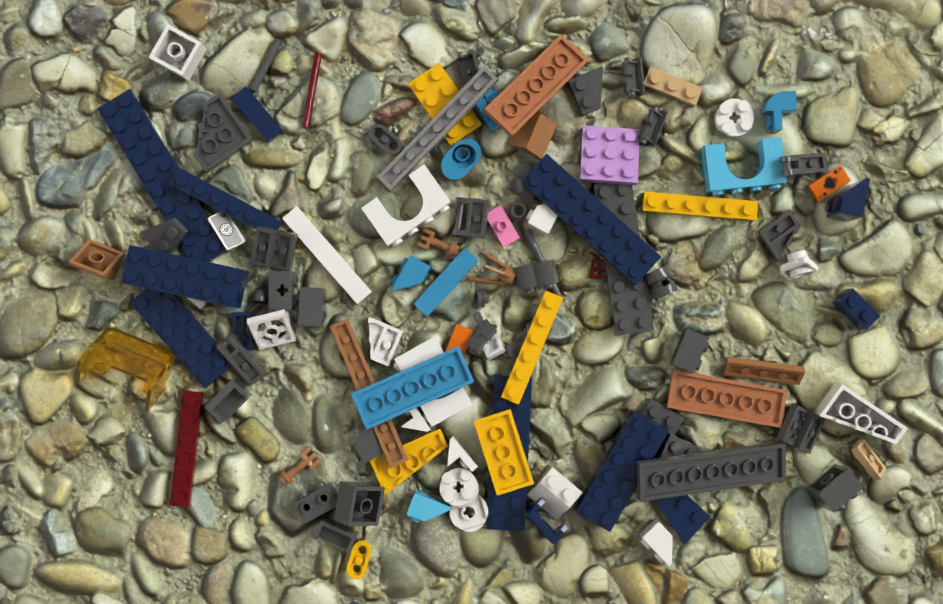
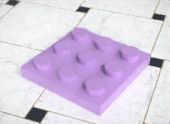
[579,125,640,186]

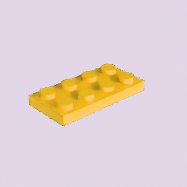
[408,63,482,147]
[473,409,534,496]

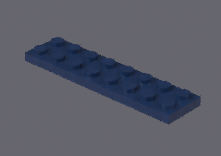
[520,153,661,286]
[486,375,532,531]

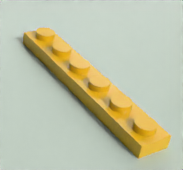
[642,191,758,221]
[501,290,563,405]

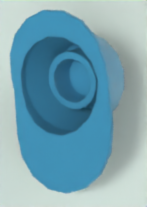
[441,138,482,180]

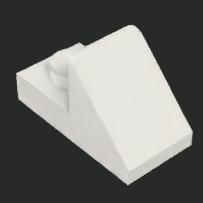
[401,408,431,432]
[447,435,478,471]

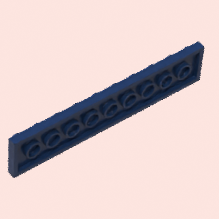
[97,89,228,262]

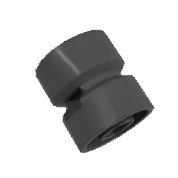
[644,265,678,300]

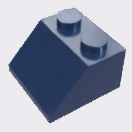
[825,178,870,222]

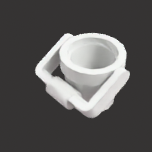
[780,250,818,280]

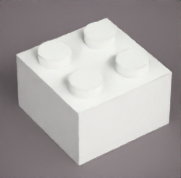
[149,24,207,82]

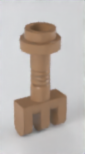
[416,228,460,257]
[279,446,322,485]

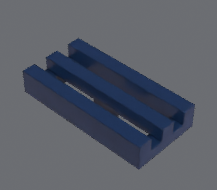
[231,311,255,350]

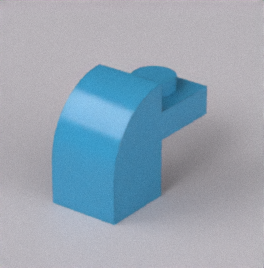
[761,91,797,134]

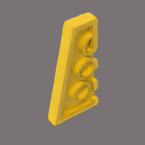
[370,428,448,495]

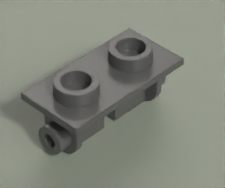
[623,57,645,99]
[638,106,668,148]

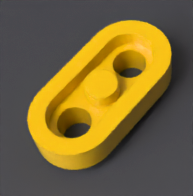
[346,540,372,579]

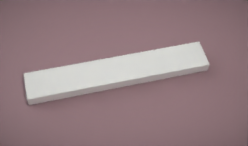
[282,206,372,304]

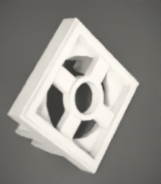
[247,309,296,350]

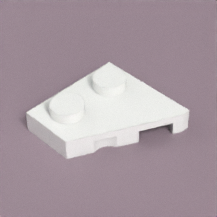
[368,317,404,366]

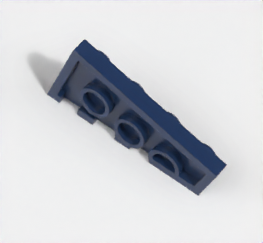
[655,495,711,545]

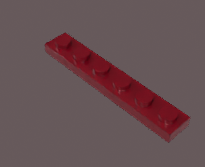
[169,390,204,508]

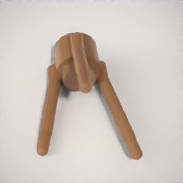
[467,251,516,287]

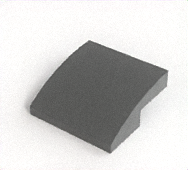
[250,226,298,271]
[777,403,825,454]

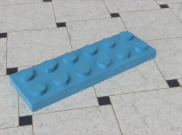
[351,346,474,430]

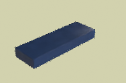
[231,86,283,142]

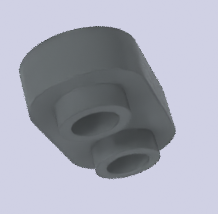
[368,124,403,156]

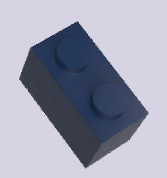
[831,288,880,330]

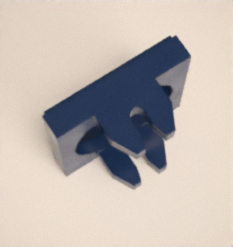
[526,497,568,544]

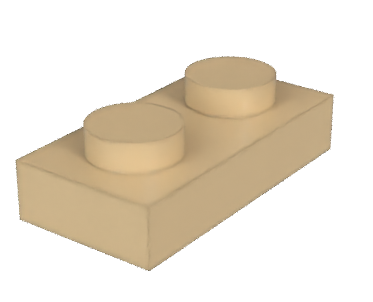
[851,438,886,481]

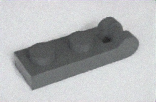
[780,153,827,177]
[216,332,267,386]

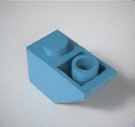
[391,255,431,291]

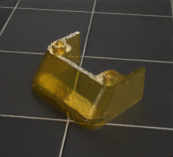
[76,328,176,412]

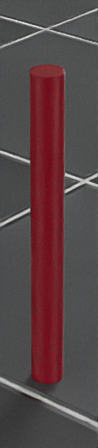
[302,52,322,128]

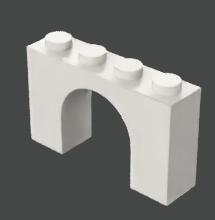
[361,164,451,248]
[393,336,472,427]

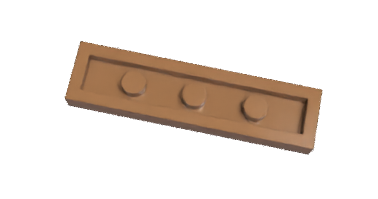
[723,356,805,385]

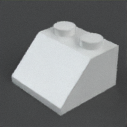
[527,465,582,519]

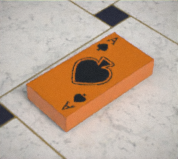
[807,165,851,202]

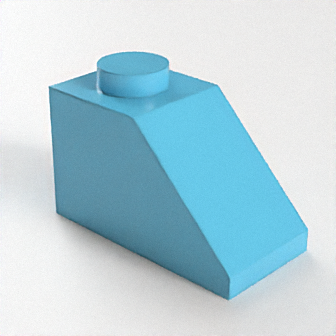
[406,490,451,523]

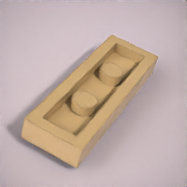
[644,67,703,107]

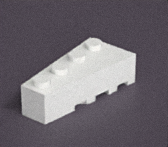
[814,381,908,444]

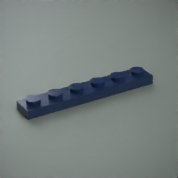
[169,167,282,229]

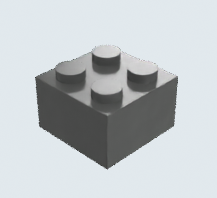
[806,464,864,512]
[334,481,385,526]

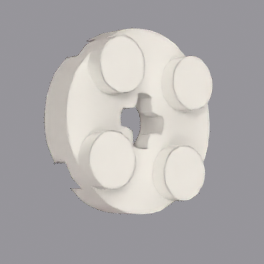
[714,99,754,138]
[440,468,479,508]
[450,494,488,532]

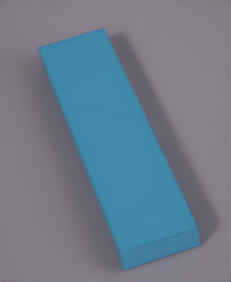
[414,248,479,317]

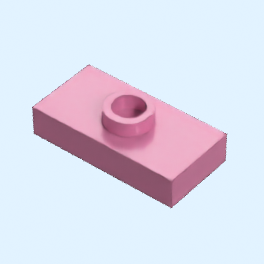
[487,205,520,248]

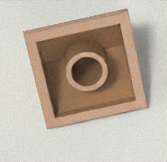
[507,113,557,159]
[68,239,124,280]

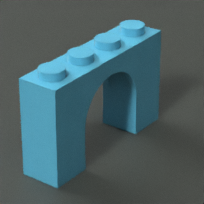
[701,137,787,196]

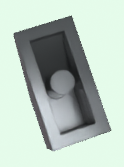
[354,423,384,463]

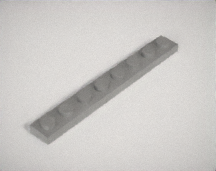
[378,66,499,191]

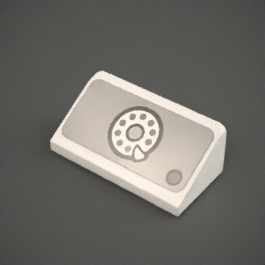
[207,212,246,252]

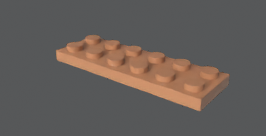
[483,34,588,138]
[666,369,788,428]

